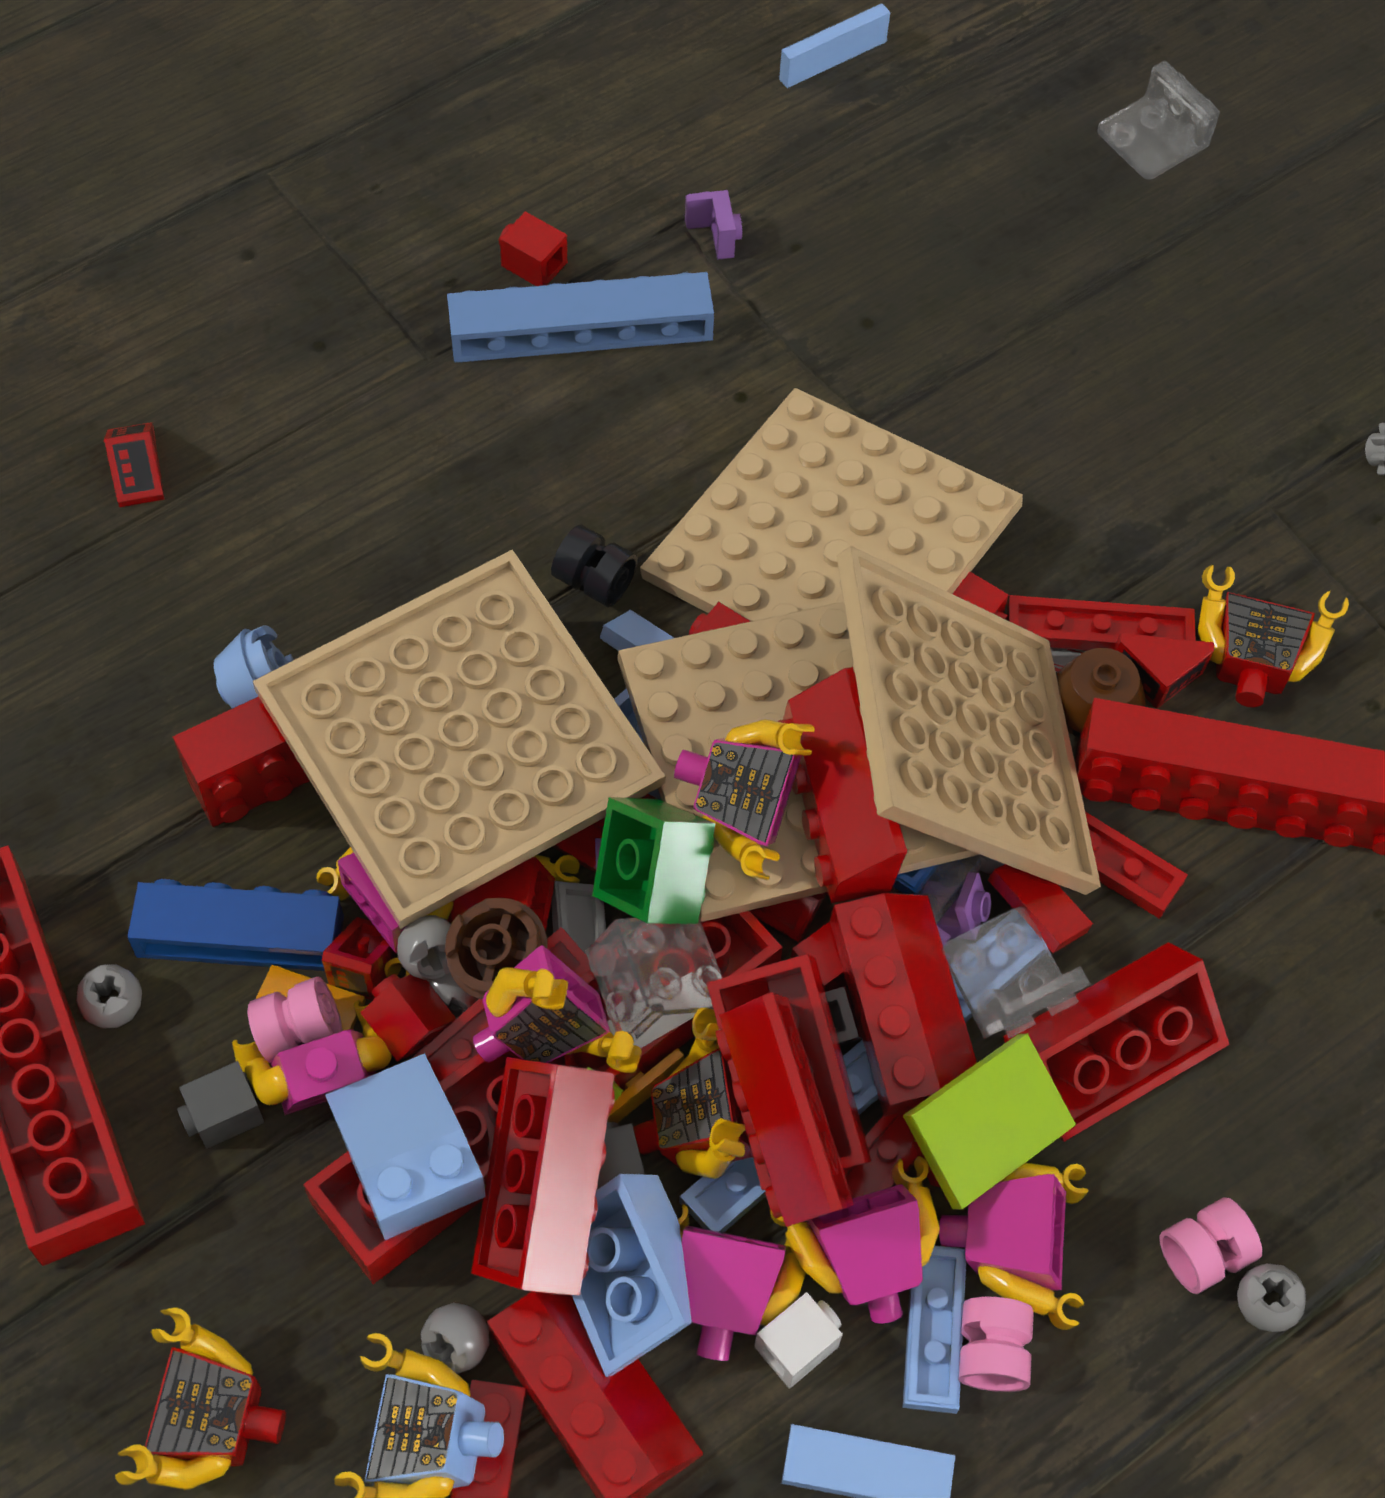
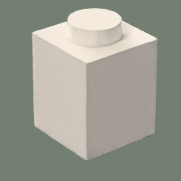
[754,1292,843,1389]

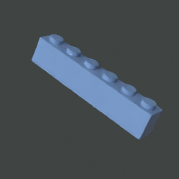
[447,272,714,363]

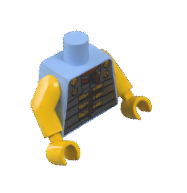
[334,1333,504,1498]

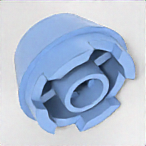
[214,625,294,709]

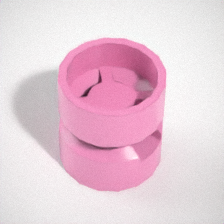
[247,977,342,1064]
[1159,1197,1262,1294]
[958,1297,1034,1392]

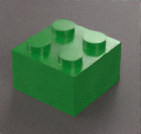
[592,797,715,924]

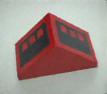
[104,422,165,507]
[1114,633,1214,709]
[322,917,397,1001]

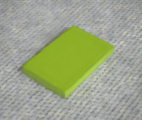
[903,1033,1076,1209]

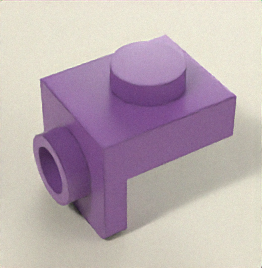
[685,190,742,259]
[924,872,991,941]

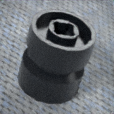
[551,524,638,608]

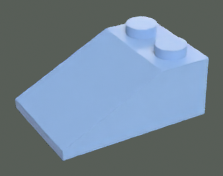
[325,1053,486,1240]
[572,1174,692,1376]

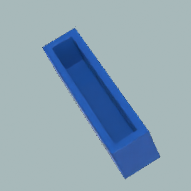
[127,879,344,971]

